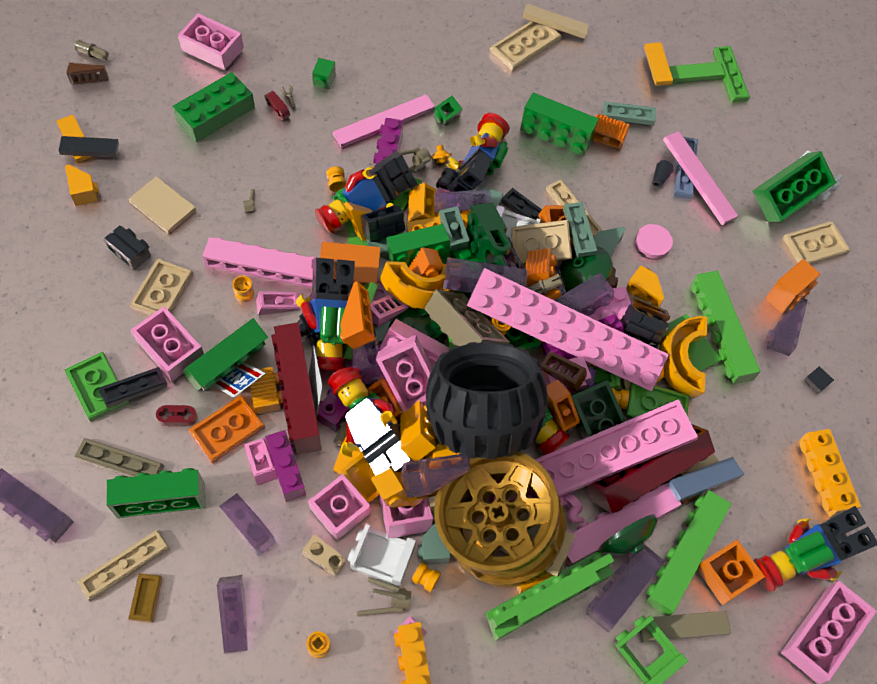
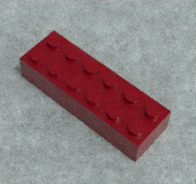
[271,322,322,455]
[585,424,715,513]

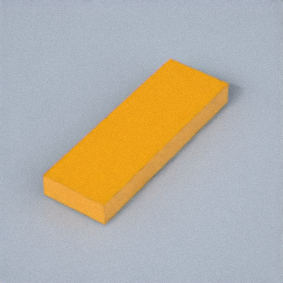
[644,42,673,86]
[56,114,94,163]

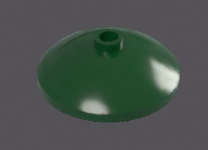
[558,246,613,296]
[599,514,658,555]

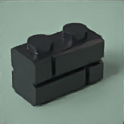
[360,205,406,242]
[104,225,151,270]
[620,304,669,345]

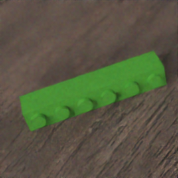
[691,270,761,384]
[645,490,732,616]

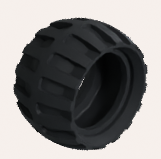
[426,341,548,460]

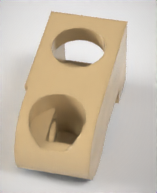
[302,534,346,575]

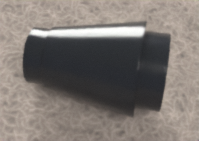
[652,160,673,188]

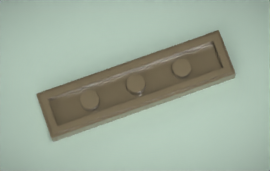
[74,438,164,477]
[640,611,731,642]

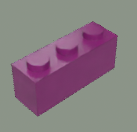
[265,430,306,502]

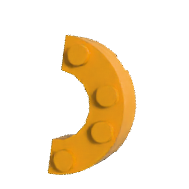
[380,261,462,309]
[659,316,708,399]
[371,443,463,507]

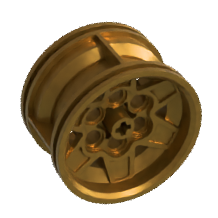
[434,452,567,587]

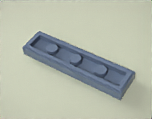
[674,137,698,199]
[667,457,744,502]

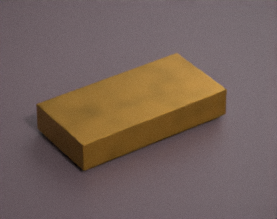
[128,573,163,623]

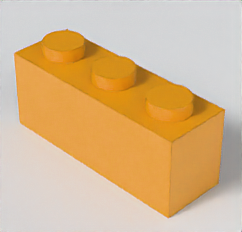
[400,400,436,463]

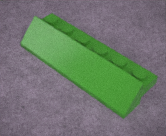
[485,551,614,641]

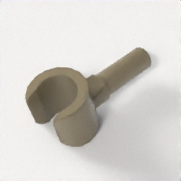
[281,85,296,109]
[243,189,255,212]

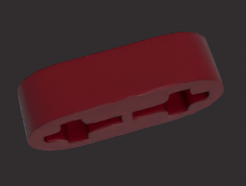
[264,91,290,120]
[156,405,198,427]

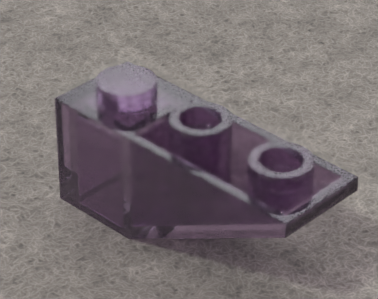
[435,190,491,213]

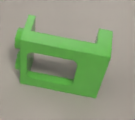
[614,615,688,684]

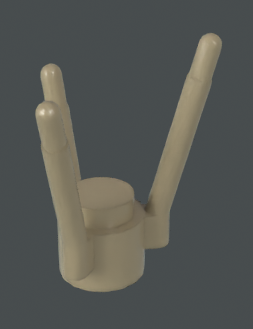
[398,147,431,173]
[356,577,411,616]

